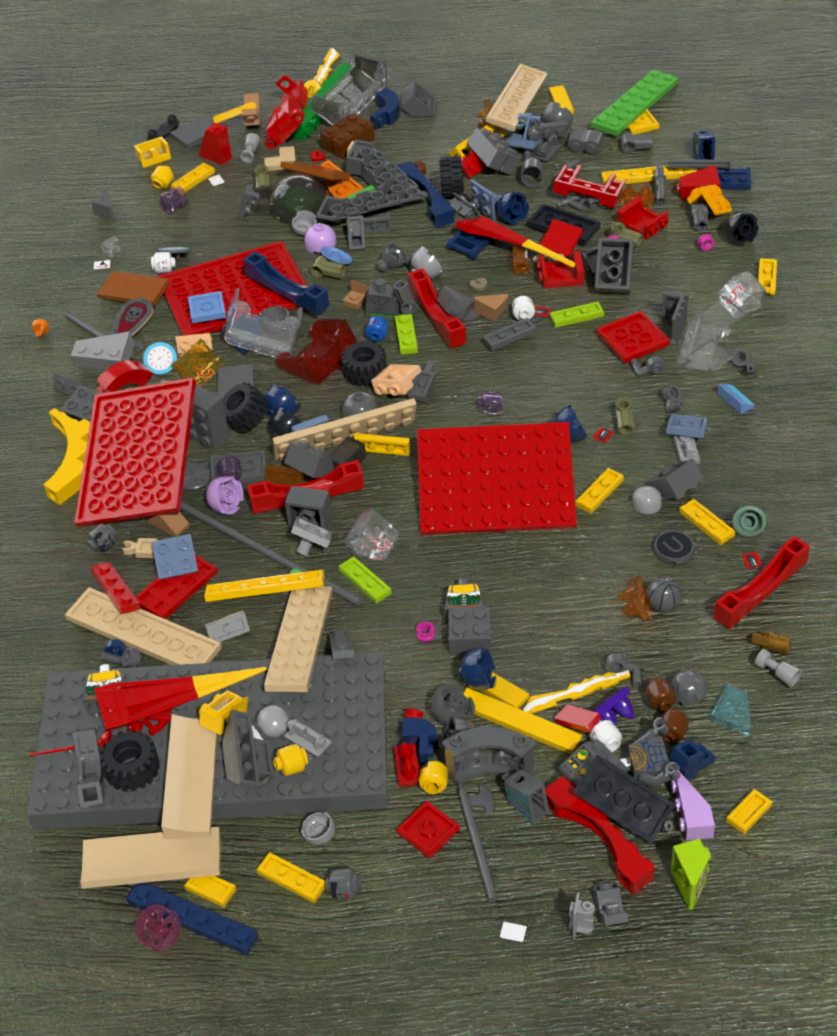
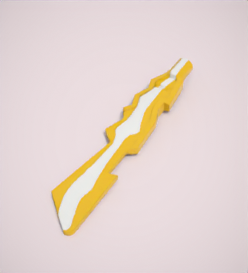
[312,48,340,92]
[523,670,630,714]

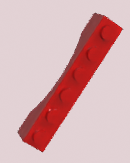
[408,268,466,349]
[247,460,365,514]
[714,536,810,629]
[545,776,655,896]

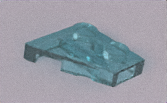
[710,684,751,735]

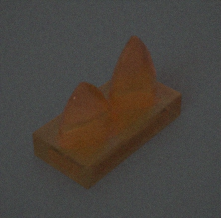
[477,99,496,129]
[620,184,655,209]
[265,463,303,485]
[617,576,651,621]

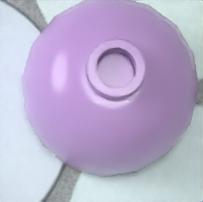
[304,223,337,255]
[206,476,243,515]

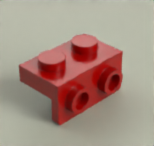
[461,150,488,180]

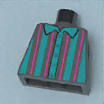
[500,770,549,824]

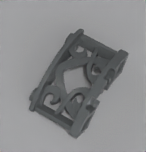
[442,727,537,785]

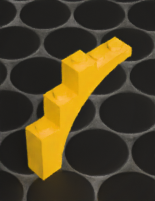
[43,408,90,505]

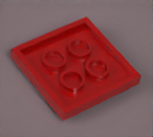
[596,311,670,364]

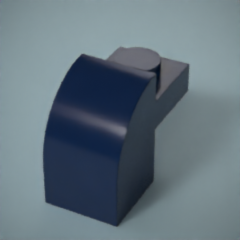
[402,718,438,766]
[670,739,716,780]

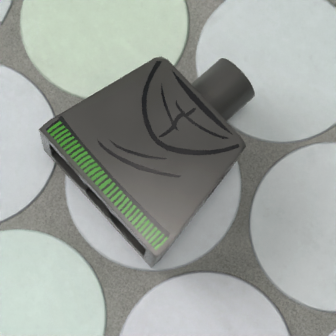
[365,279,401,318]

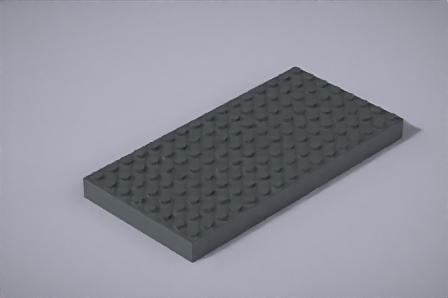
[27,652,388,830]

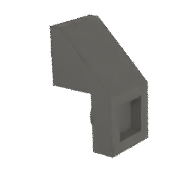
[592,880,629,926]

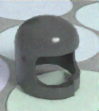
[521,157,544,188]

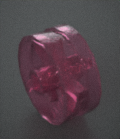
[135,904,181,951]

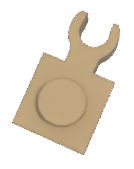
[122,538,158,558]

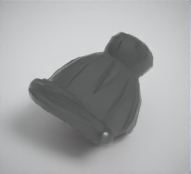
[376,243,411,272]

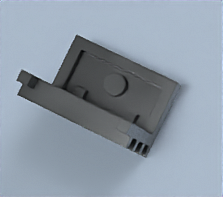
[661,289,689,347]

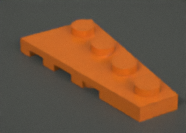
[319,160,364,199]

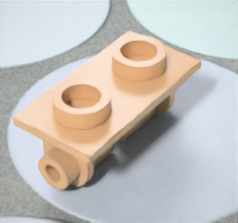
[176,333,212,353]

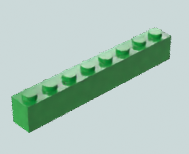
[289,63,360,141]

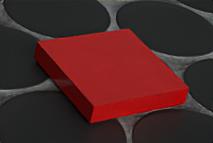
[540,219,584,259]
[396,801,460,859]

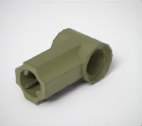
[254,165,270,196]
[609,222,643,248]
[310,256,346,279]
[615,397,634,435]

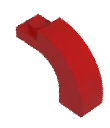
[96,360,153,393]

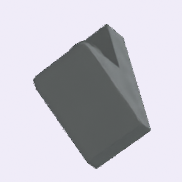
[91,189,115,220]
[347,216,366,250]

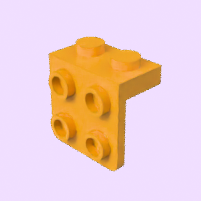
[687,184,732,216]

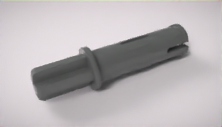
[654,166,667,205]

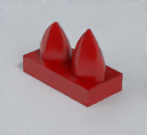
[394,742,420,787]

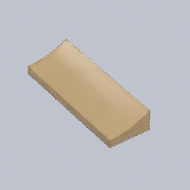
[161,714,218,839]
[80,827,222,889]

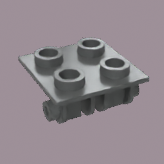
[60,385,102,422]

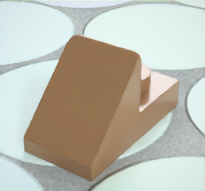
[343,280,370,310]

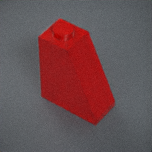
[199,122,232,165]
[676,165,720,200]

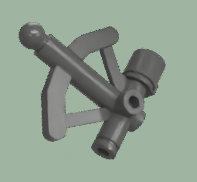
[556,191,599,211]

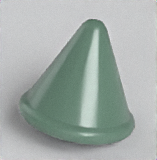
[732,506,767,537]

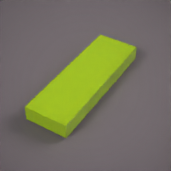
[549,302,604,328]
[338,556,392,604]

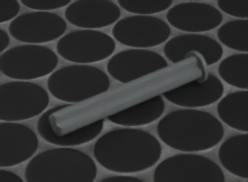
[667,158,731,171]

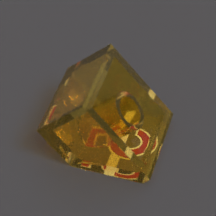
[170,338,224,386]

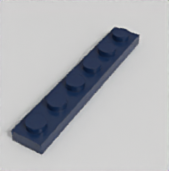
[126,883,259,956]

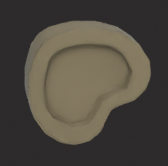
[470,278,487,292]

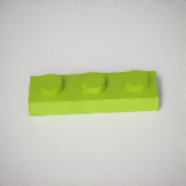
[395,314,418,355]

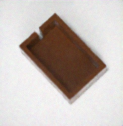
[320,113,375,159]

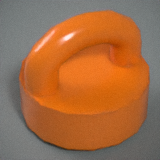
[32,319,49,338]

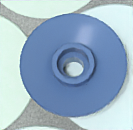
[321,246,352,264]

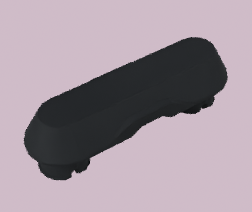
[146,114,179,141]

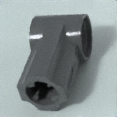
[621,133,652,153]
[690,203,709,232]
[393,279,416,315]

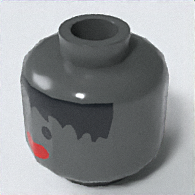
[326,868,362,899]

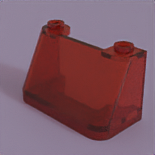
[274,318,357,384]

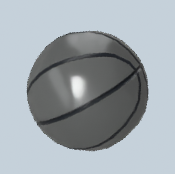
[646,576,682,613]

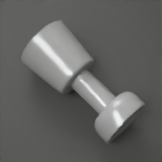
[240,133,260,163]
[754,649,802,688]

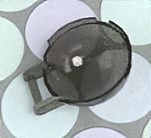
[253,173,329,225]

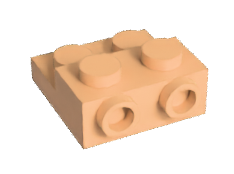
[371,364,421,396]

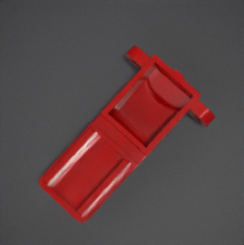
[265,75,308,149]

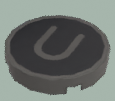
[654,530,694,564]

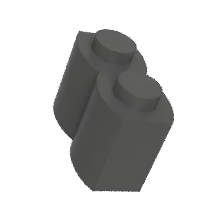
[568,128,603,154]

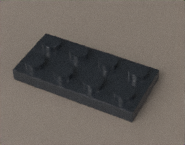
[528,204,601,245]
[573,755,676,844]

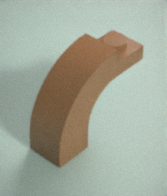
[242,93,261,126]

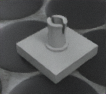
[291,516,332,556]

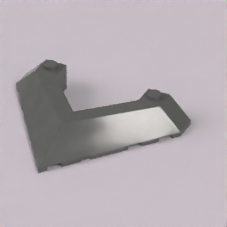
[316,140,428,223]

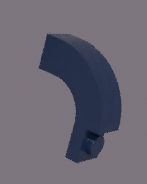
[370,87,400,130]

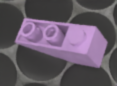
[671,770,715,840]

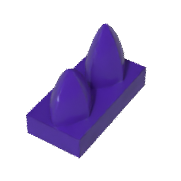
[593,686,634,726]

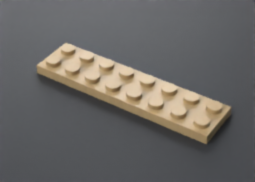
[485,64,548,131]
[273,398,417,460]
[264,586,332,692]
[65,587,222,665]

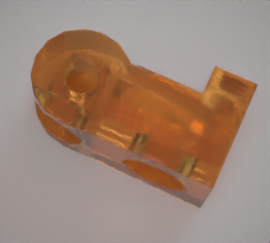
[513,245,530,275]

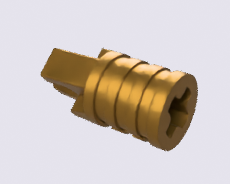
[751,631,792,655]

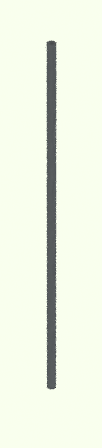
[180,501,362,606]

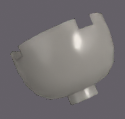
[411,246,443,279]

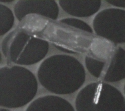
[224,288,303,360]
[676,295,745,373]

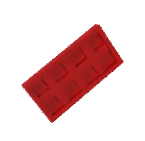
[136,554,218,619]

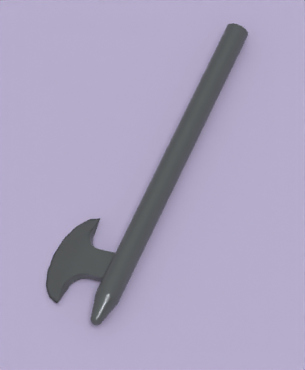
[65,311,144,359]
[458,783,498,902]

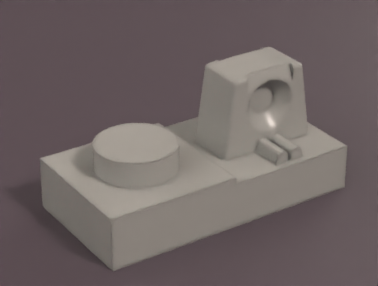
[673,435,700,464]
[205,610,250,642]

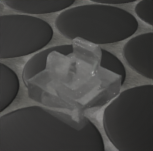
[100,236,120,258]

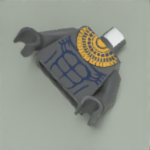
[620,717,681,788]

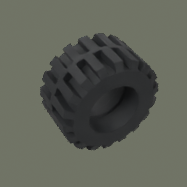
[439,156,464,198]
[341,341,387,387]
[222,382,268,433]
[99,730,160,792]

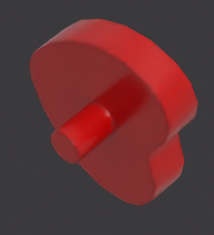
[310,150,326,162]

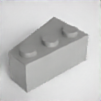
[71,332,135,370]

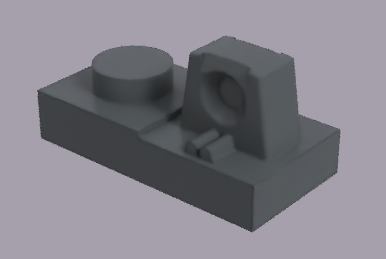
[237,184,260,220]

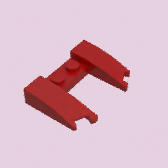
[553,165,626,208]

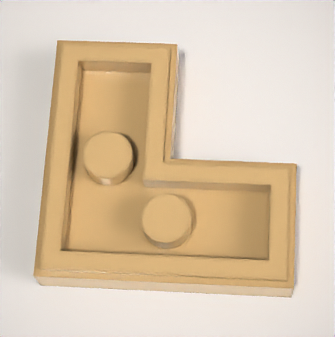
[264,146,296,171]

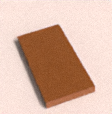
[280,161,350,180]
[97,271,170,306]

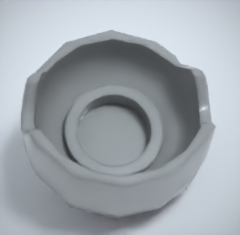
[292,210,317,236]
[632,486,662,514]
[256,705,289,738]
[301,812,335,846]

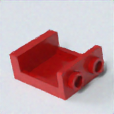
[617,196,669,240]
[537,251,584,288]

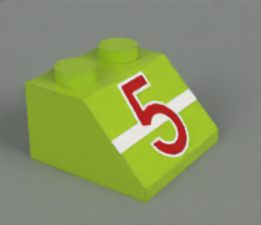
[671,838,711,910]

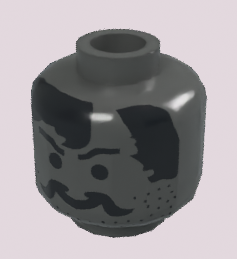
[87,524,117,552]

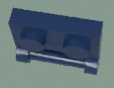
[718,167,751,190]
[446,230,490,260]

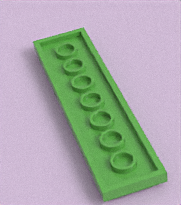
[591,70,678,136]

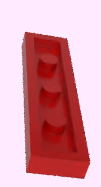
[91,562,140,614]

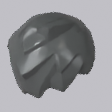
[260,305,291,333]
[671,669,708,706]

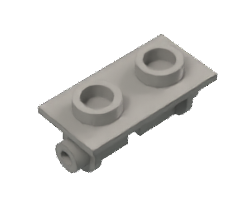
[284,719,332,757]
[569,893,595,939]

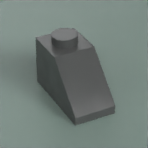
[437,284,474,320]

